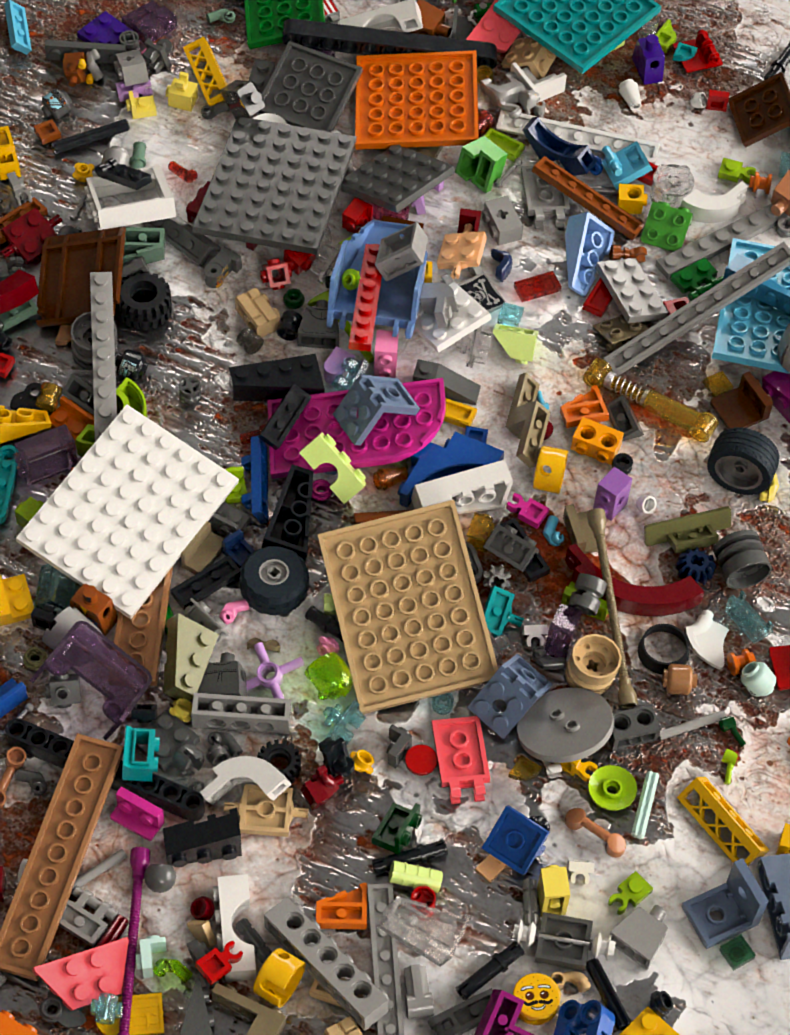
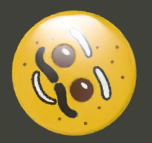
[512,973,561,1025]

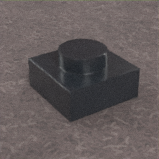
[131,704,157,723]

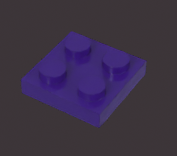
[77,11,133,44]

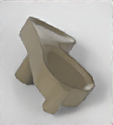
[247,638,280,653]

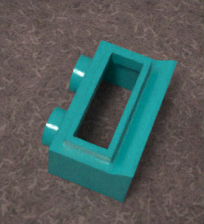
[122,725,160,782]

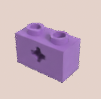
[593,467,632,521]

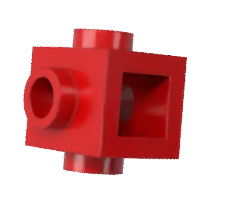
[283,249,316,275]
[260,258,292,290]

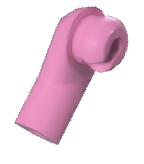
[220,599,249,624]

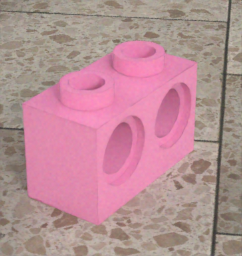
[374,330,399,378]

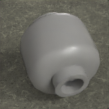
[101,146,130,166]

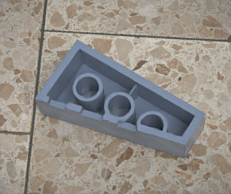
[756,853,790,960]

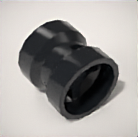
[277,310,303,341]

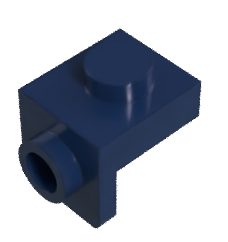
[222,529,255,569]

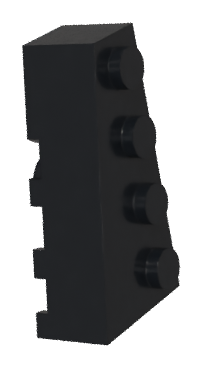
[229,354,325,402]
[262,464,314,562]

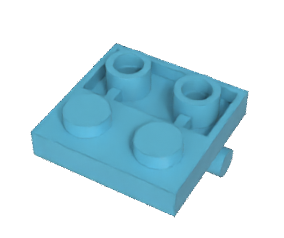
[602,141,653,190]

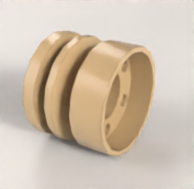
[565,634,622,695]

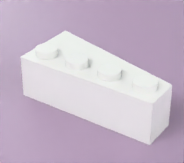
[411,460,513,514]

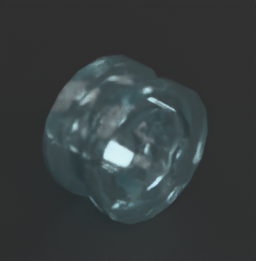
[432,693,454,715]

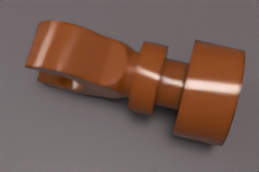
[609,245,647,263]

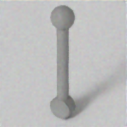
[495,158,522,187]
[69,192,86,220]
[0,703,34,741]

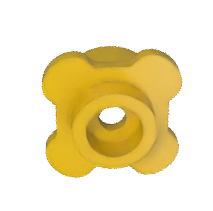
[72,162,95,183]
[350,750,374,774]

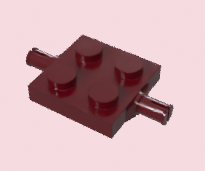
[0,207,63,265]

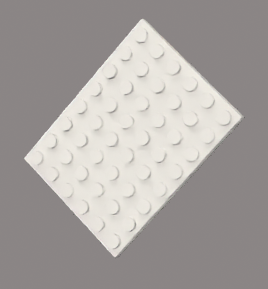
[16,404,239,619]

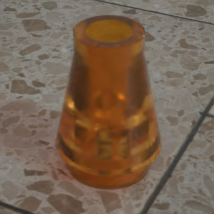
[373,467,408,491]

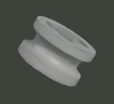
[776,216,790,238]

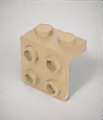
[501,38,556,80]

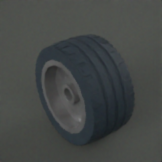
[707,427,780,495]

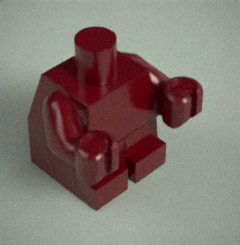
[300,764,344,811]

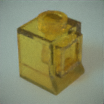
[466,512,495,553]

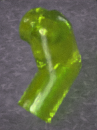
[153,958,193,983]

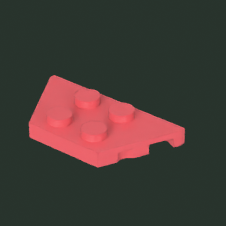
[466,0,521,54]
[32,937,129,1011]

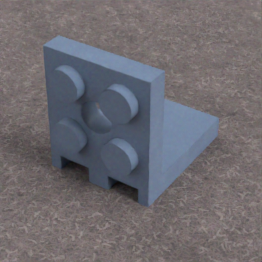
[333,374,420,446]
[467,654,553,739]
[681,858,769,949]

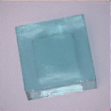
[497,302,524,327]

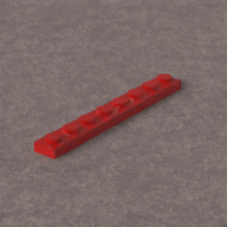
[348,244,382,352]

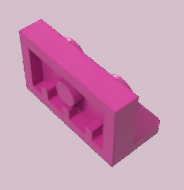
[110,787,165,841]

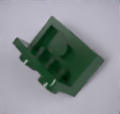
[371,803,423,854]

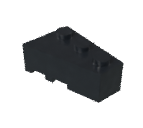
[163,807,242,867]

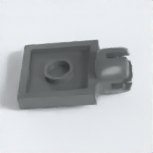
[136,709,205,777]

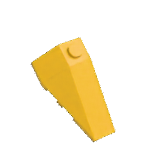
[0,405,51,444]

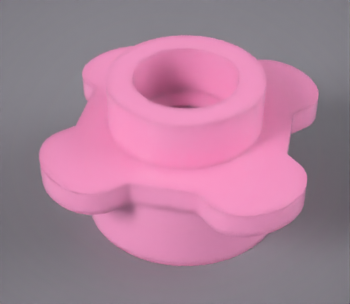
[316,636,340,662]

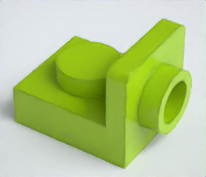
[225,466,247,504]

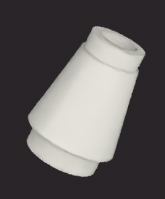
[619,79,642,110]

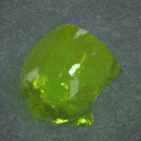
[304,652,353,700]

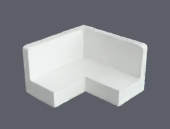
[511,62,567,103]

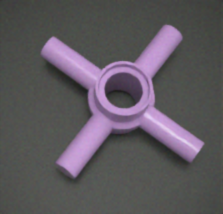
[246,642,305,699]

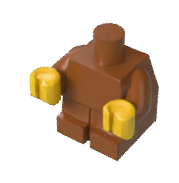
[63,52,94,87]

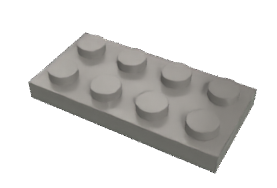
[595,258,669,323]

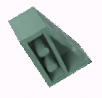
[116,227,166,264]

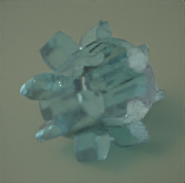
[90,993,123,1025]

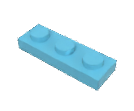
[4,0,32,55]

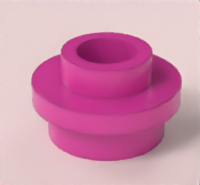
[312,479,332,501]

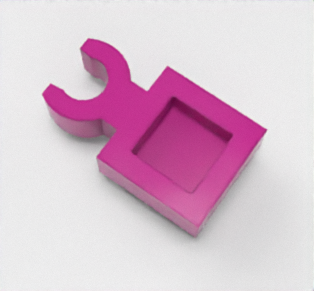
[506,493,550,529]

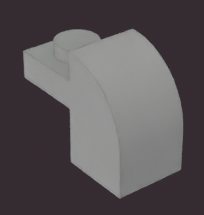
[420,282,458,328]

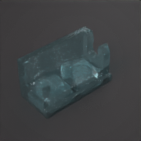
[725,591,774,644]

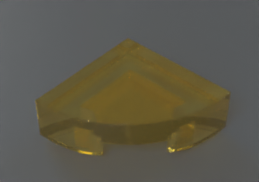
[508,755,542,781]

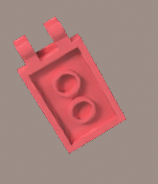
[431,716,490,804]

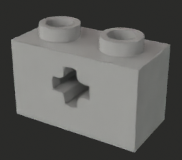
[113,49,149,86]
[482,196,523,246]

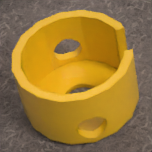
[533,446,568,494]
[253,948,306,1008]

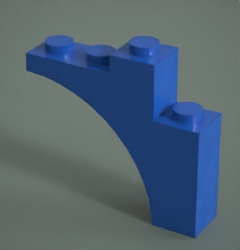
[397,432,504,508]

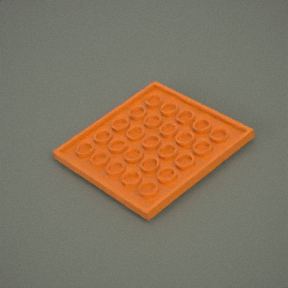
[355,50,479,150]

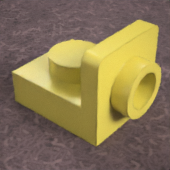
[125,91,157,119]

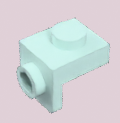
[136,935,167,978]

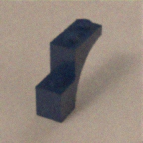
[522,117,597,176]

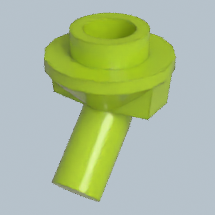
[342,269,361,290]

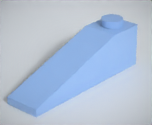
[565,212,615,297]

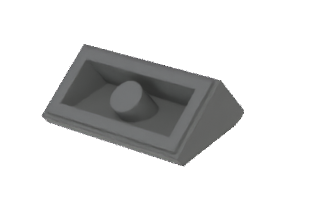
[605,395,644,441]

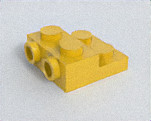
[0,574,34,626]

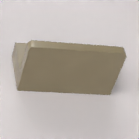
[563,504,598,554]
[181,521,224,575]

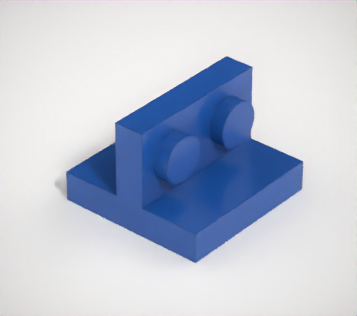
[482,805,550,875]

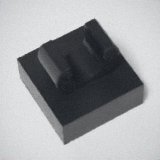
[31,602,57,631]

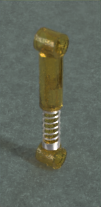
[583,359,719,443]

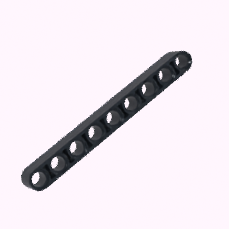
[5,718,205,821]

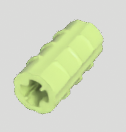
[388,860,443,893]

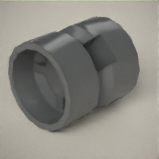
[568,573,607,616]

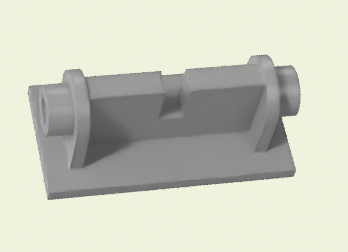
[184,598,229,643]

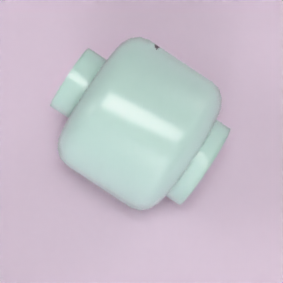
[741,661,776,697]

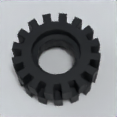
[257,739,301,784]

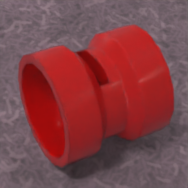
[410,886,436,919]

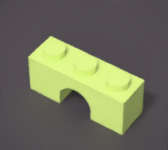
[299,432,367,504]

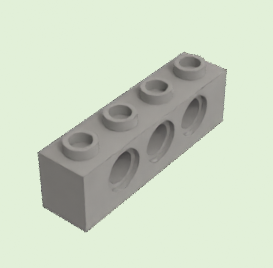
[191,693,291,734]

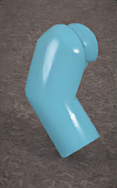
[543,515,564,546]

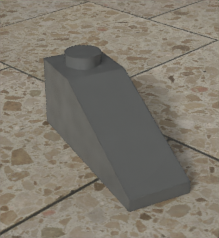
[412,359,481,405]

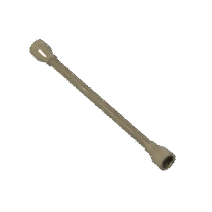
[587,508,638,709]

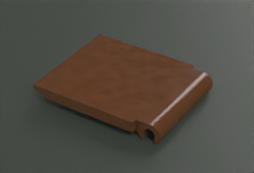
[36,227,126,328]

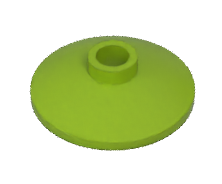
[588,765,637,811]

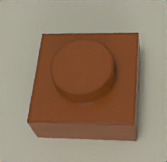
[34,119,61,145]

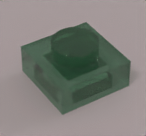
[719,935,756,971]

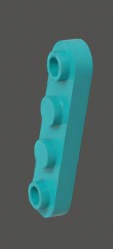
[0,445,20,524]

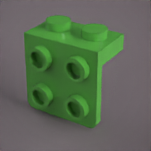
[641,201,693,252]

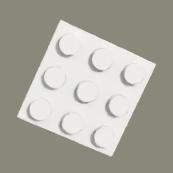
[414,282,491,353]

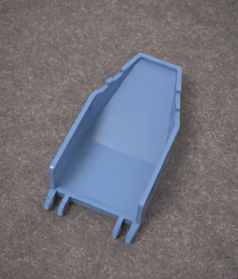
[326,220,428,339]

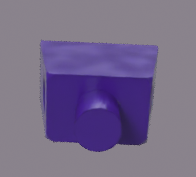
[632,34,665,85]

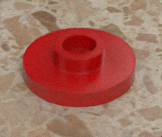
[405,744,438,776]

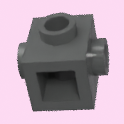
[45,671,81,708]

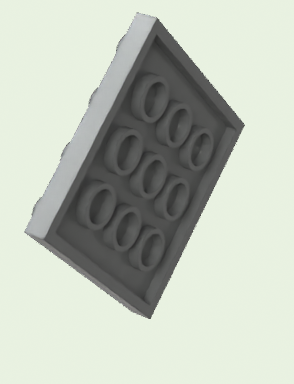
[257,41,363,132]
[340,145,455,213]

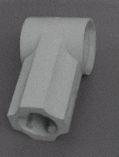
[404,964,434,1019]

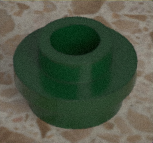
[283,289,305,309]

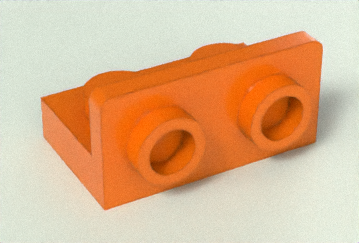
[49,396,94,445]

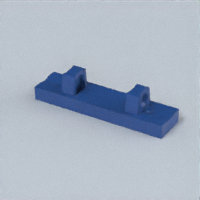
[241,435,269,524]

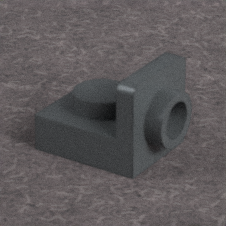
[386,724,412,769]

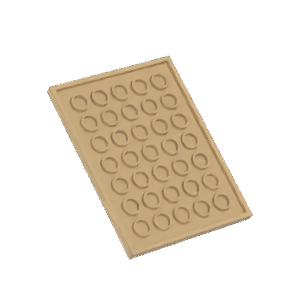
[317,500,498,715]

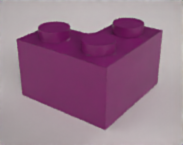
[474,989,534,1035]

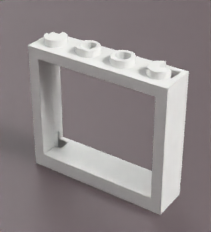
[84,165,176,230]

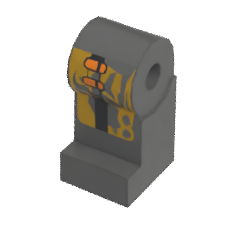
[204,246,242,288]

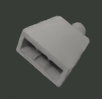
[610,905,668,970]

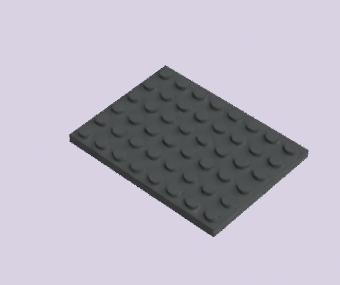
[192,116,357,255]

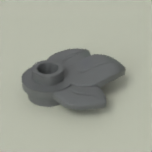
[39,989,87,1028]

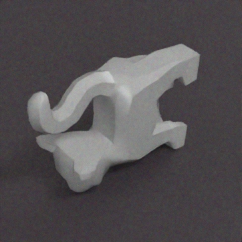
[480,72,540,119]

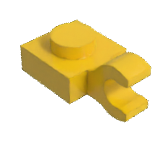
[560,759,598,782]

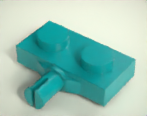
[483,585,524,638]

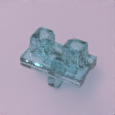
[332,357,369,391]
[323,700,366,745]

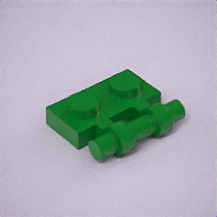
[670,258,724,301]

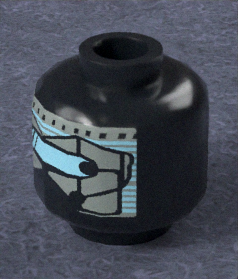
[115,349,148,381]

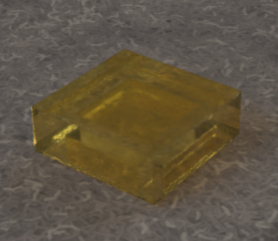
[703,371,734,398]

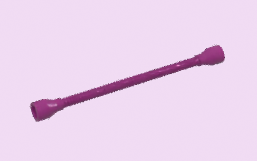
[117,847,151,1035]

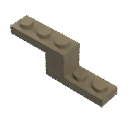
[505,372,551,468]
[212,983,286,1035]

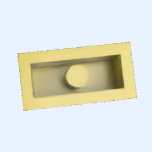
[537,865,570,917]

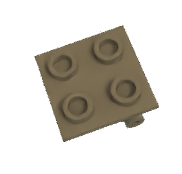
[592,314,649,352]

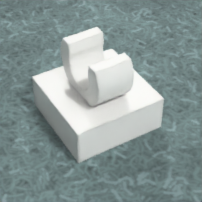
[521,624,548,647]
[567,858,595,884]

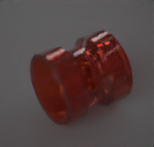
[478,109,494,137]

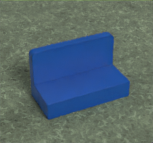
[0,678,28,718]

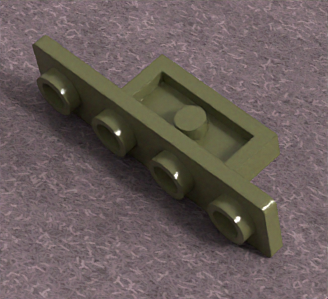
[644,506,731,553]

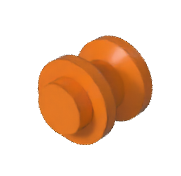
[749,172,772,195]
[727,649,756,676]

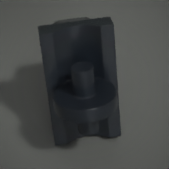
[318,737,355,778]

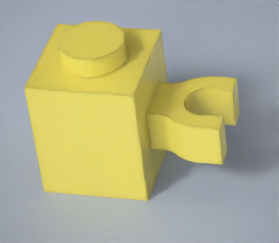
[165,71,198,112]

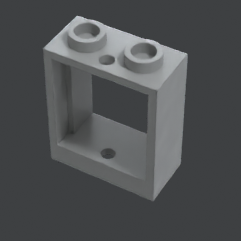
[375,222,428,282]

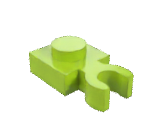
[718,157,756,184]
[608,871,653,915]

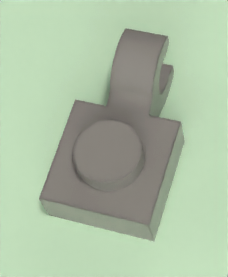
[7,171,32,206]

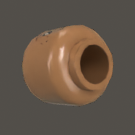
[662,664,697,696]

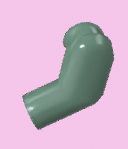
[206,8,236,24]

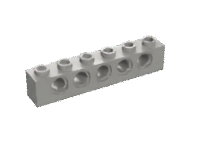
[264,897,389,1031]

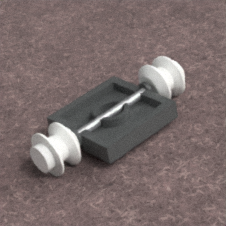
[512,912,616,971]

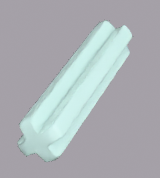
[631,771,659,839]

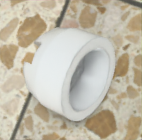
[690,92,707,109]
[636,495,657,514]

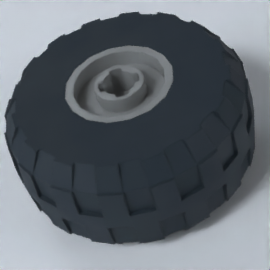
[239,546,309,616]

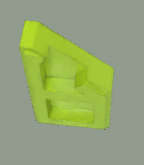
[655,19,677,53]

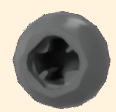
[144,864,176,893]

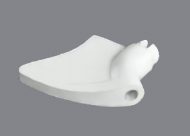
[683,610,729,670]

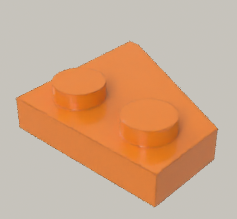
[560,385,609,428]
[316,883,367,930]

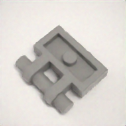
[59,887,119,948]

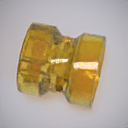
[35,382,63,412]

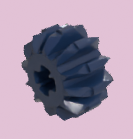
[676,547,716,585]

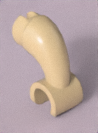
[550,971,591,993]

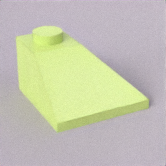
[493,323,539,364]

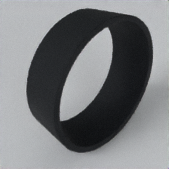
[638,624,689,675]

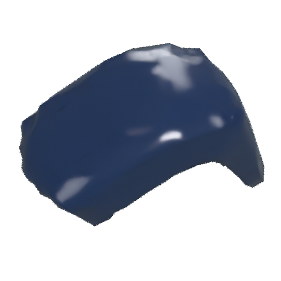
[491,249,513,282]

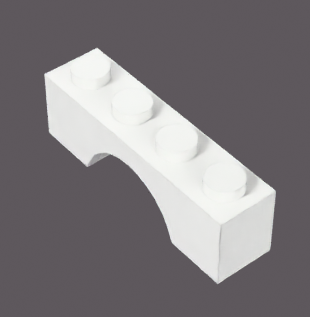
[339,0,423,33]
[213,874,256,982]

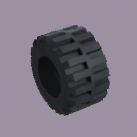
[117,272,172,330]

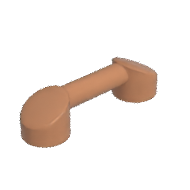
[0,747,26,809]
[565,808,626,858]

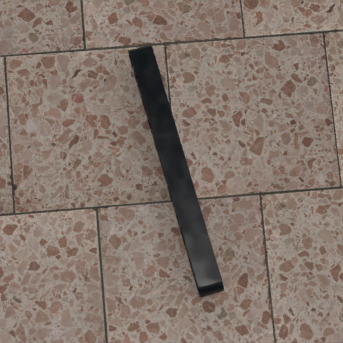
[282,19,497,70]

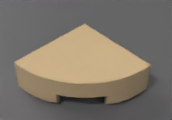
[187,920,217,948]

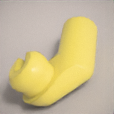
[759,473,779,503]

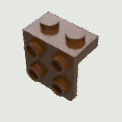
[710,371,773,429]

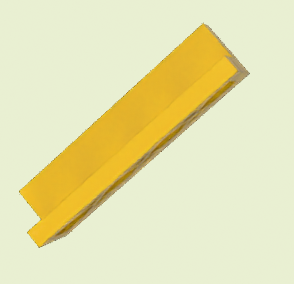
[183,36,228,107]
[677,777,769,866]

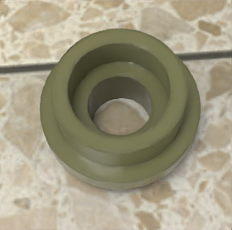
[23,647,47,670]

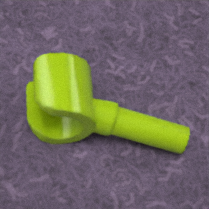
[721,749,738,785]

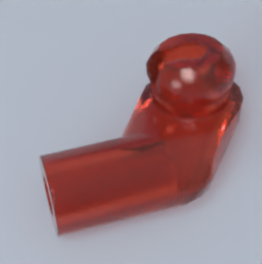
[168,161,198,183]
[240,424,266,445]

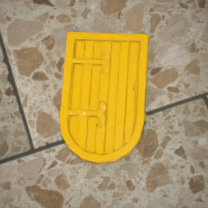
[95,992,164,1035]

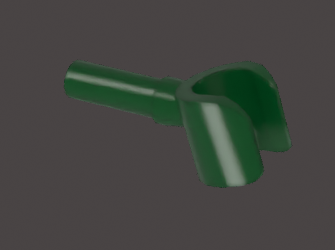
[719,716,746,747]

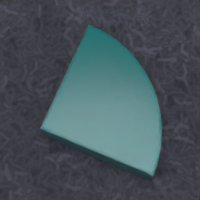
[672,42,698,61]

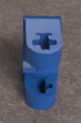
[554,1000,615,1035]

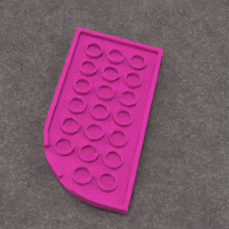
[267,378,446,479]

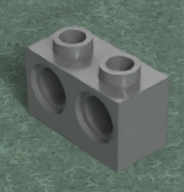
[609,704,661,751]

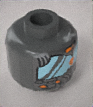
[41,89,72,120]

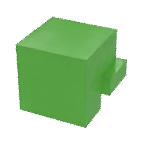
[455,136,508,193]

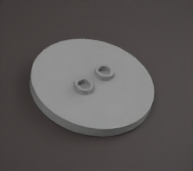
[517,688,614,763]

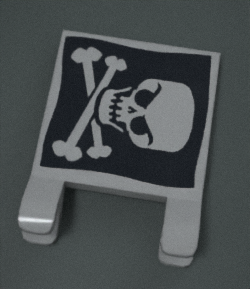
[440,264,507,313]

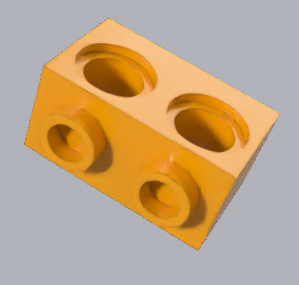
[571,417,624,465]

